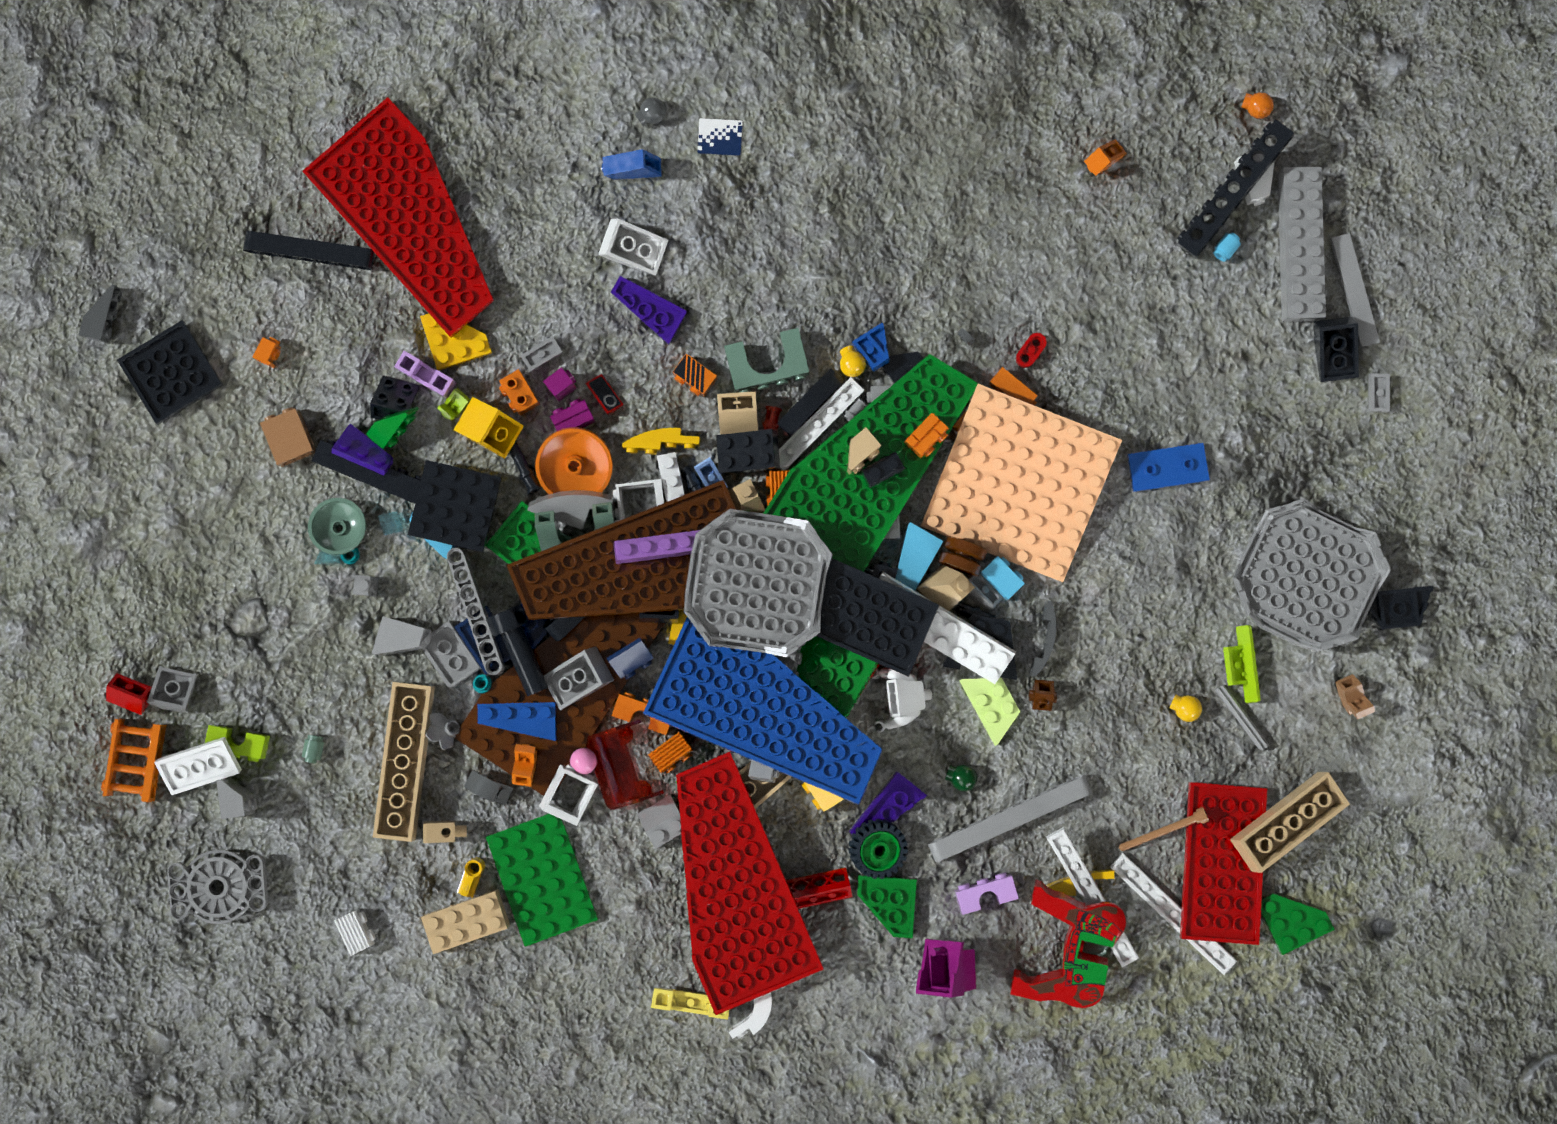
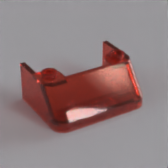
[586,719,664,810]

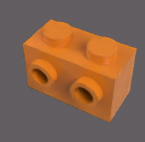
[499,369,540,416]

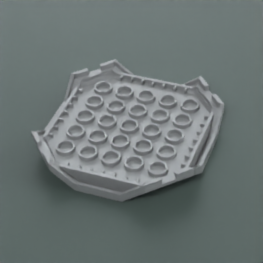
[1233,498,1391,652]
[684,509,832,657]

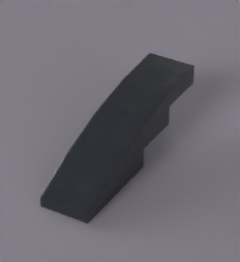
[777,368,845,437]

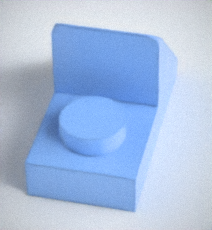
[694,457,728,487]

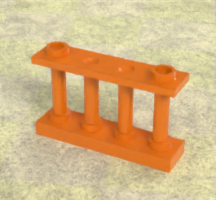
[101,718,167,802]

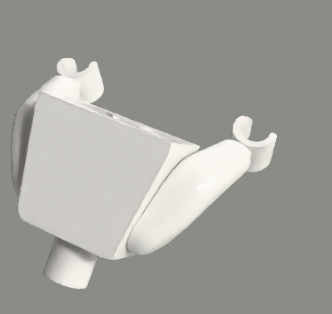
[872,669,932,733]

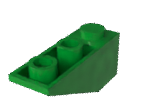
[366,407,419,450]

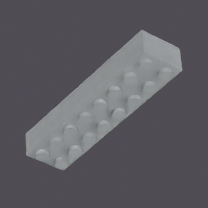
[1278,167,1326,322]

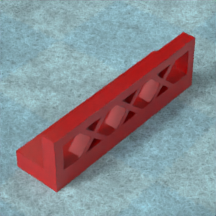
[786,867,852,909]

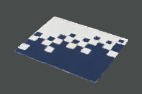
[697,118,743,156]

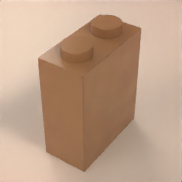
[260,407,316,467]

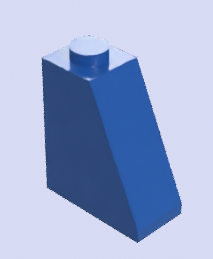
[602,149,662,180]

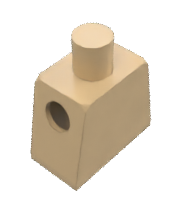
[423,821,467,843]

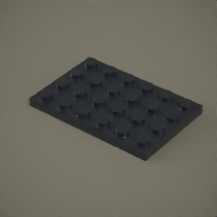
[816,558,940,677]

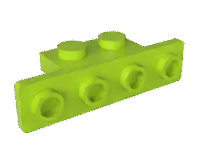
[1223,625,1261,703]

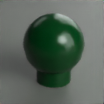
[945,765,977,792]

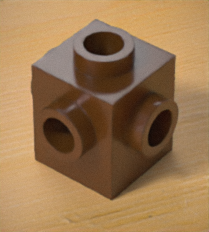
[1028,679,1057,711]

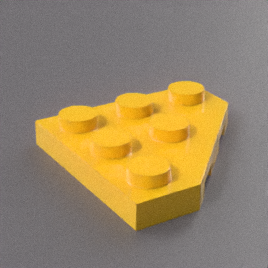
[420,313,492,371]

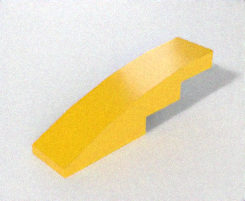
[1046,869,1115,896]

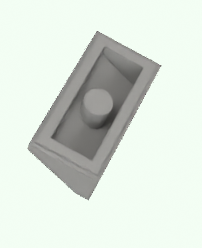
[968,573,1003,613]

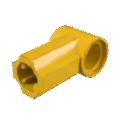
[457,857,485,898]

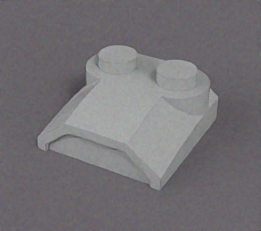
[147,666,198,712]

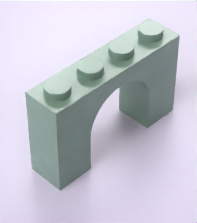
[724,328,809,393]
[535,502,616,551]

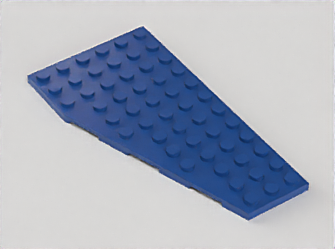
[643,617,882,805]

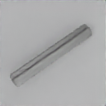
[1216,685,1269,751]

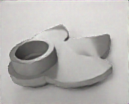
[426,713,460,750]

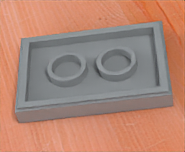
[422,620,481,690]

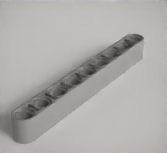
[928,774,1092,862]

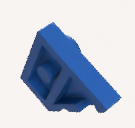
[852,323,890,372]

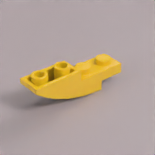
[622,428,700,455]

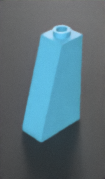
[895,522,943,591]

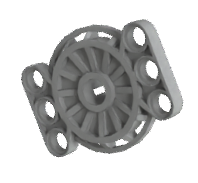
[167,849,268,924]

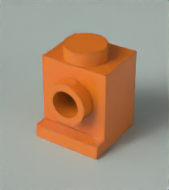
[252,337,281,369]

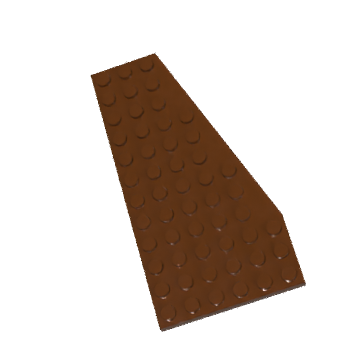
[507,480,736,620]

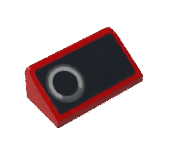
[585,374,624,416]

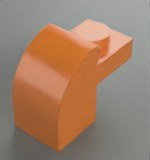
[512,744,537,787]

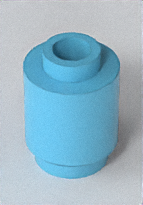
[1213,233,1241,262]

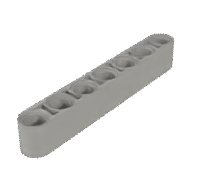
[447,548,505,675]

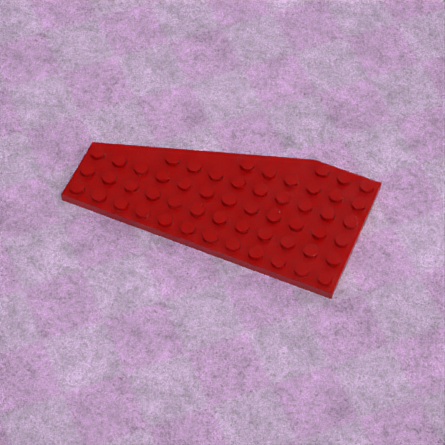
[302,97,494,338]
[676,751,824,1015]

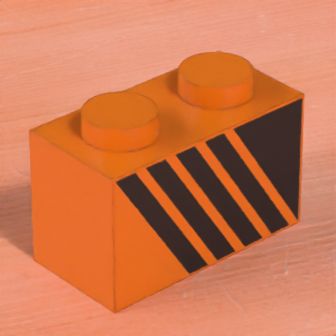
[673,354,717,397]

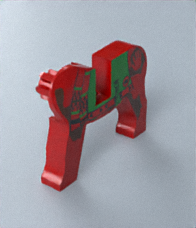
[1010,879,1126,1008]

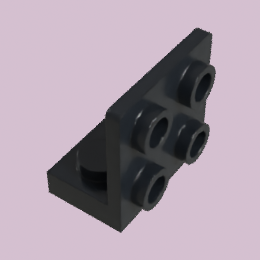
[370,376,419,427]

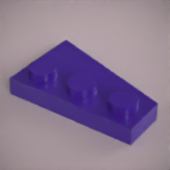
[332,423,393,475]

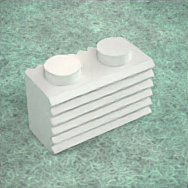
[334,909,376,956]

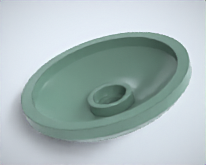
[308,498,366,555]

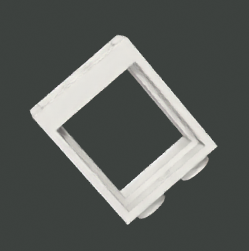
[613,479,665,520]
[539,764,598,826]

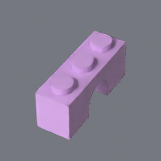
[394,351,457,399]
[954,872,1019,915]

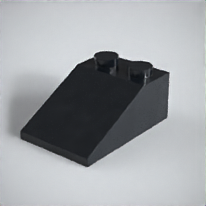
[1313,317,1359,382]

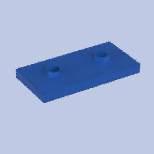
[1127,443,1210,492]

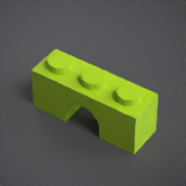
[205,725,270,762]

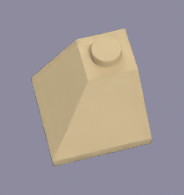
[728,479,765,514]
[916,565,975,611]

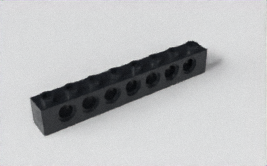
[1177,119,1294,259]

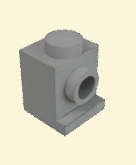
[353,575,379,597]

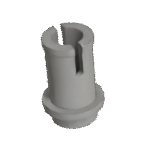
[843,398,867,422]

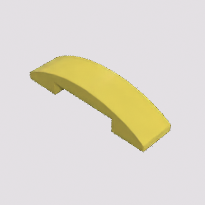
[651,988,729,1020]

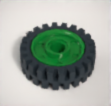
[848,819,908,879]

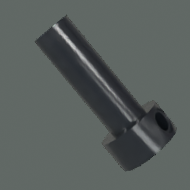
[486,604,548,696]

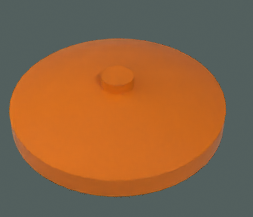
[535,427,613,494]

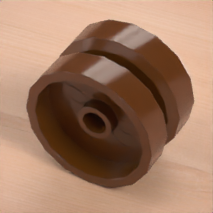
[938,536,988,576]

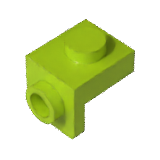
[437,388,471,420]

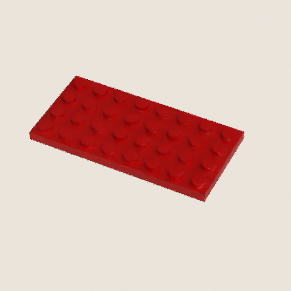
[1180,782,1267,945]

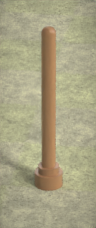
[1119,807,1209,851]

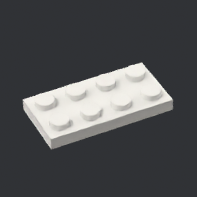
[154,737,242,795]

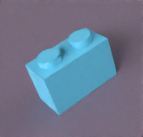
[980,556,1025,600]

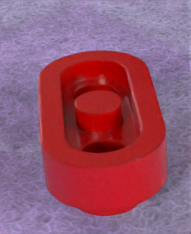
[1016,333,1047,368]

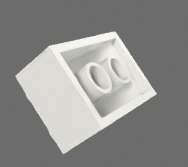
[598,218,668,276]

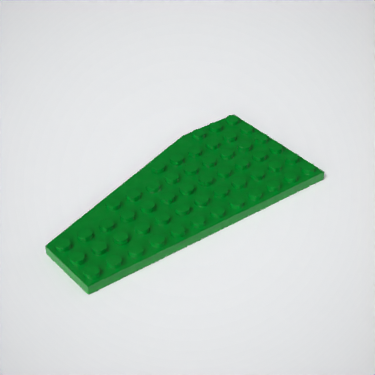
[763,354,979,571]

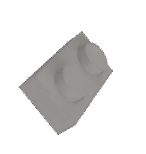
[520,336,563,373]
[1368,373,1390,413]

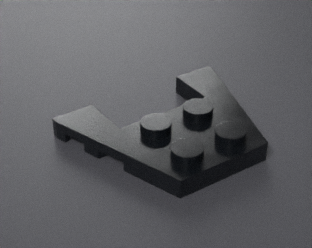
[943,613,1017,680]

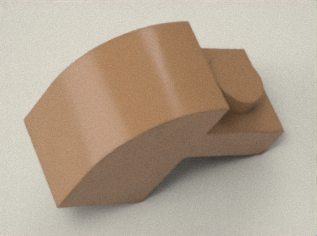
[1335,674,1375,719]

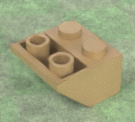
[717,392,758,435]
[847,428,881,475]

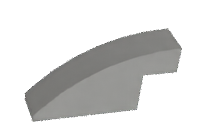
[528,490,614,529]

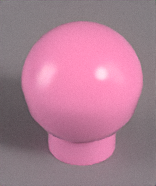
[570,748,597,775]

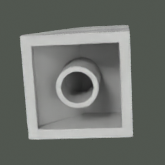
[216,778,257,819]
[638,794,681,849]

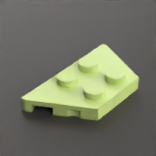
[959,678,1020,746]

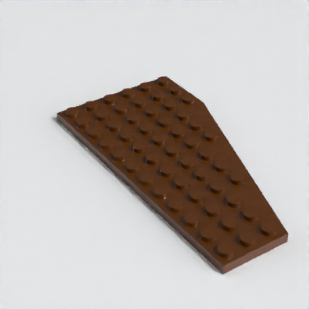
[455,613,665,798]

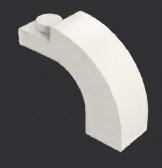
[728,992,772,1039]

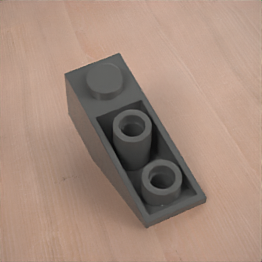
[78,284,122,343]

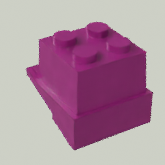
[916,939,976,998]

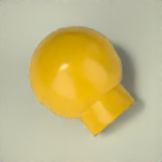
[840,346,866,377]
[1169,694,1202,722]

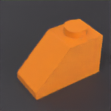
[1084,139,1127,176]

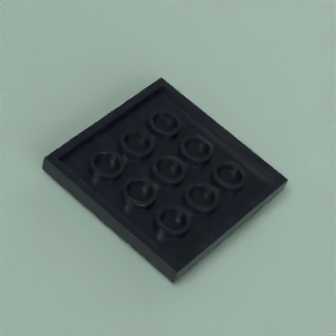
[117,320,223,425]
[408,460,502,553]

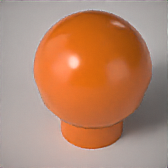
[1241,92,1274,119]

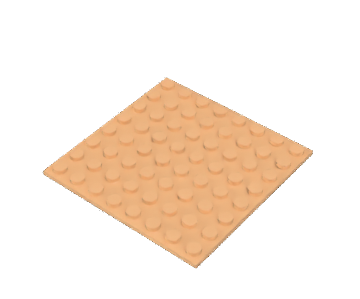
[921,384,1122,582]

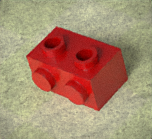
[106,673,152,715]

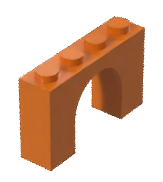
[952,367,1038,432]

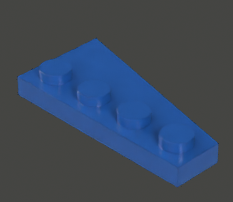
[477,702,556,741]

